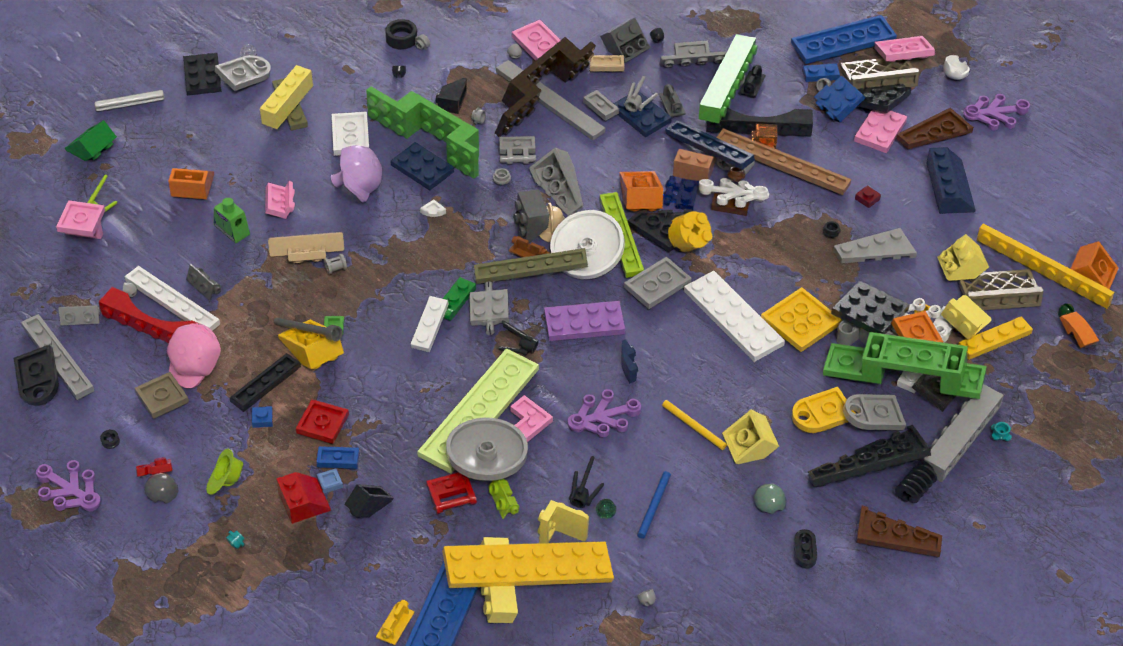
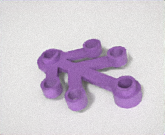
[963,94,1030,131]
[568,389,641,437]
[36,460,101,511]

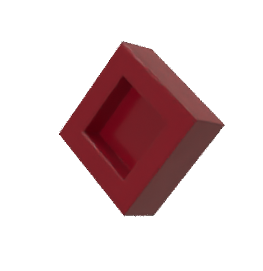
[855,185,881,208]

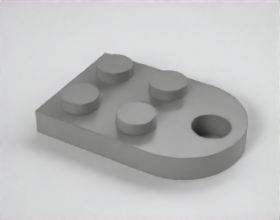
[215,55,271,91]
[843,394,906,430]

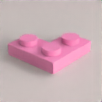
[510,395,553,442]

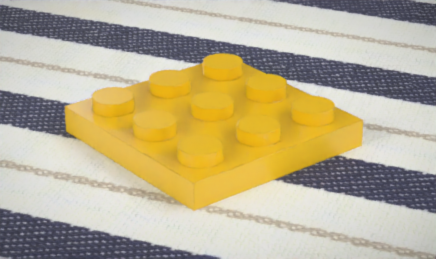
[761,287,842,352]

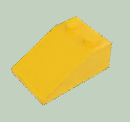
[278,319,344,369]

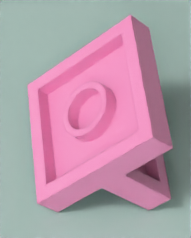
[56,200,105,239]

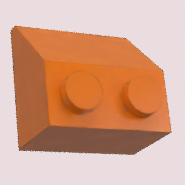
[1071,241,1119,289]

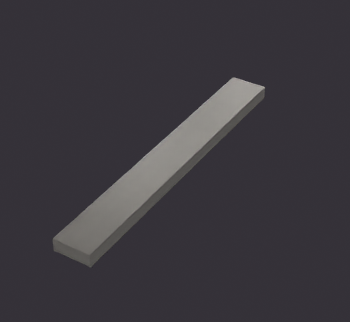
[496,60,606,140]

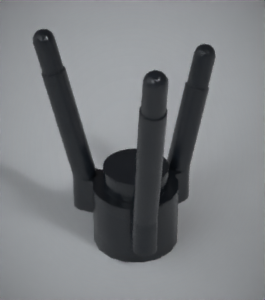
[498,320,539,356]
[569,456,604,508]

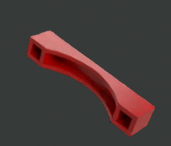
[99,287,200,344]

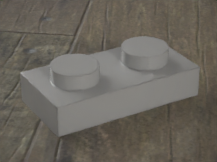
[583,90,619,121]

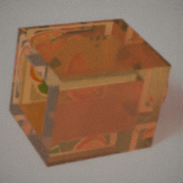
[751,124,777,149]

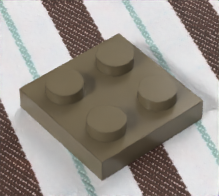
[134,372,189,419]

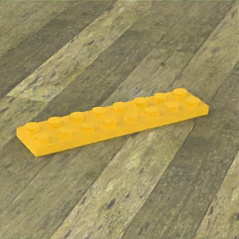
[442,542,614,588]

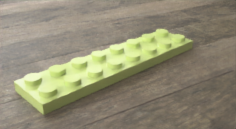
[417,349,539,474]

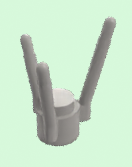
[624,76,658,112]

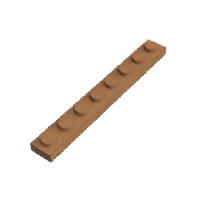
[716,129,851,195]

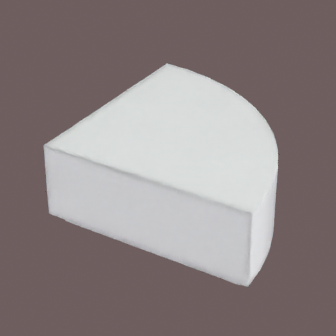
[420,200,446,217]

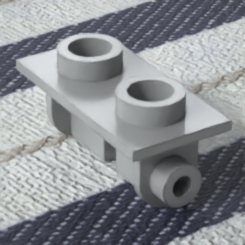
[59,305,100,325]

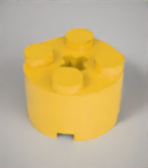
[668,211,713,252]

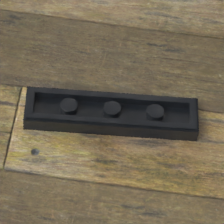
[229,353,301,412]

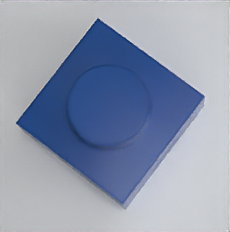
[252,406,273,428]

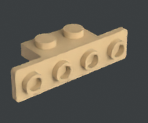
[268,232,344,263]

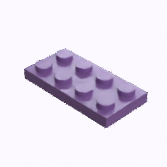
[544,301,625,341]

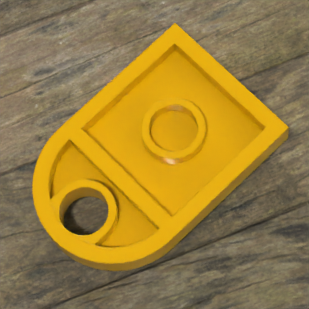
[792,387,856,433]

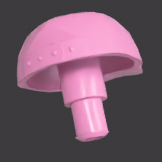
[167,323,221,388]

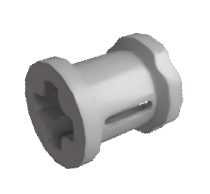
[324,253,347,275]

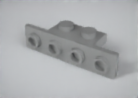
[659,41,727,67]

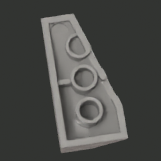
[529,147,583,216]

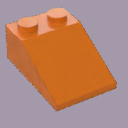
[619,171,663,211]

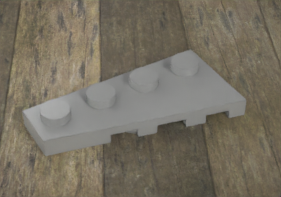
[833,228,917,263]

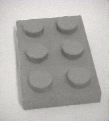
[624,257,691,309]

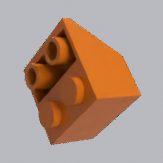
[168,168,214,199]

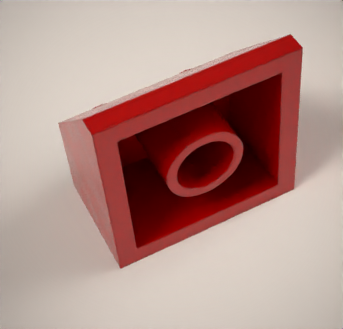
[276,472,331,524]

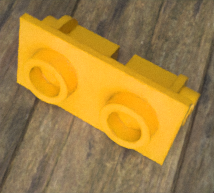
[376,600,415,645]

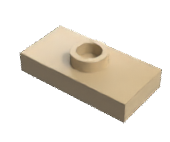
[589,55,624,72]

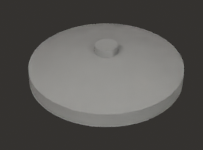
[446,418,528,481]

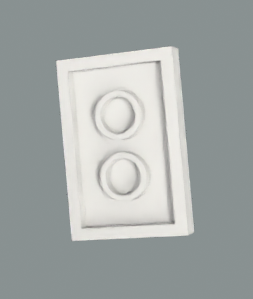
[332,112,369,156]

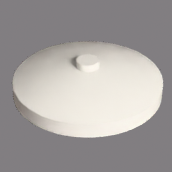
[550,210,625,279]

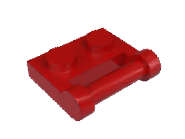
[426,472,477,514]

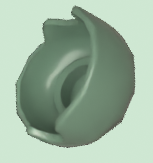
[754,484,787,514]

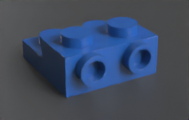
[814,75,865,122]

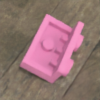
[265,181,295,219]

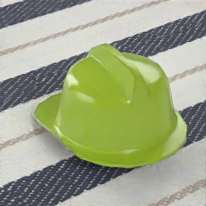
[206,448,243,495]

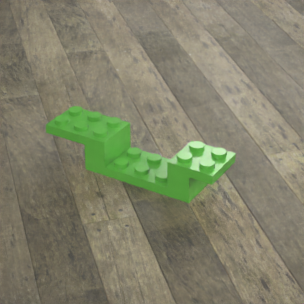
[366,86,479,179]
[823,332,987,399]

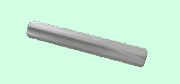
[94,90,164,112]

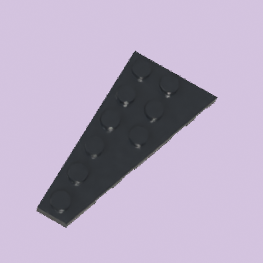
[808,424,931,487]

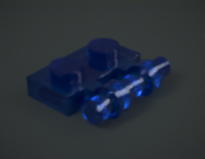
[663,176,699,210]

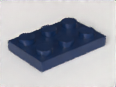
[613,91,672,137]
[391,142,454,191]

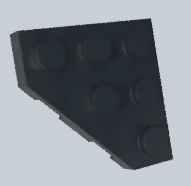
[857,84,911,113]
[628,209,693,252]

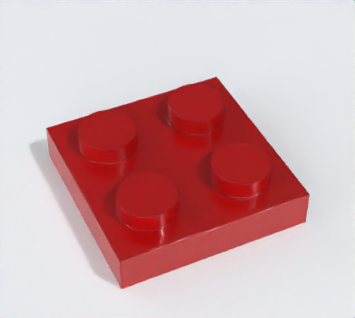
[296,399,349,444]

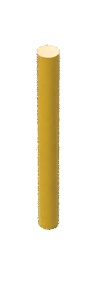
[662,400,727,450]

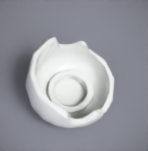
[943,55,970,80]

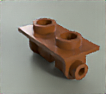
[509,236,550,257]

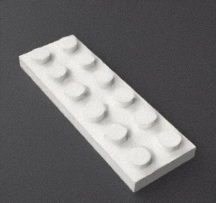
[684,271,785,362]

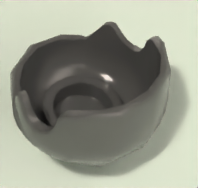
[144,473,179,503]

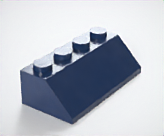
[926,147,976,214]

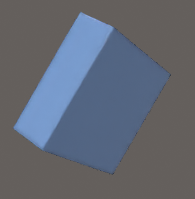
[317,468,343,493]

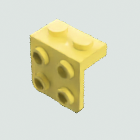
[941,295,991,339]
[538,500,589,543]

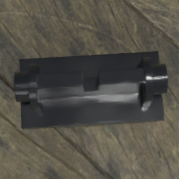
[739,65,766,98]

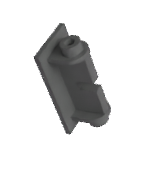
[659,84,686,117]
[186,264,221,300]

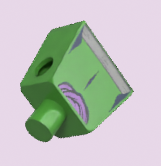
[214,198,250,244]

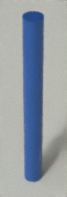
[637,471,671,539]

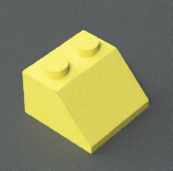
[722,409,779,464]

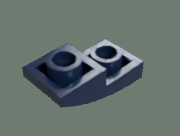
[621,339,638,384]

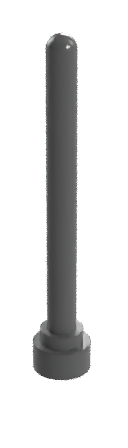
[274,318,342,341]

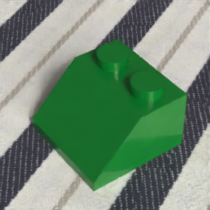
[65,120,117,161]

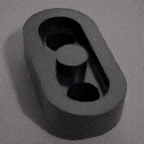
[794,529,817,568]

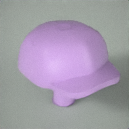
[331,145,382,203]

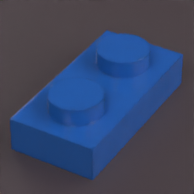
[803,63,840,82]
[316,446,359,469]

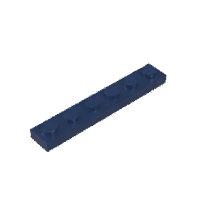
[665,120,755,170]

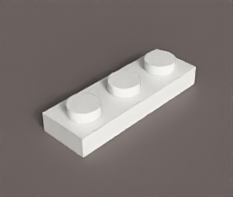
[411,296,449,352]

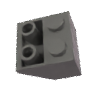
[600,18,650,63]
[513,189,550,243]

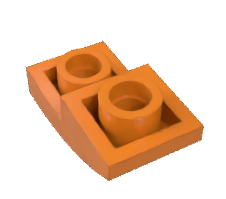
[1059,312,1099,348]

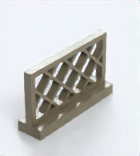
[840,58,919,89]
[957,269,1044,310]

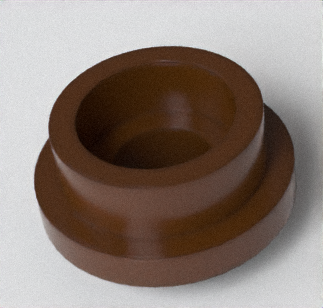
[727,167,745,182]

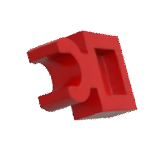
[136,457,172,477]

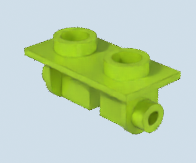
[488,478,519,519]

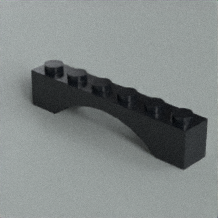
[706,108,813,137]

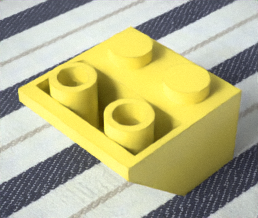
[937,234,989,281]

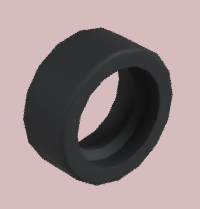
[385,19,417,50]

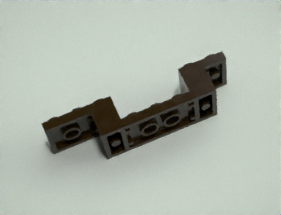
[495,37,596,137]

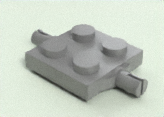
[470,281,509,335]

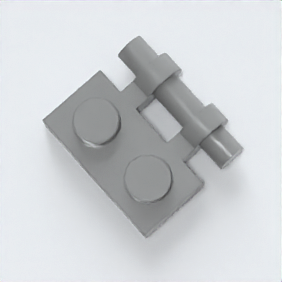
[499,136,536,164]

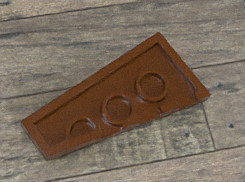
[896,108,974,149]
[856,505,942,557]

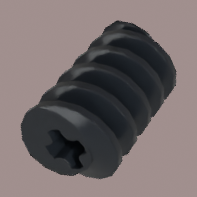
[895,460,937,503]

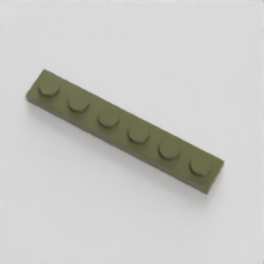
[474,248,588,284]

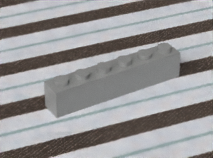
[922,384,1004,482]

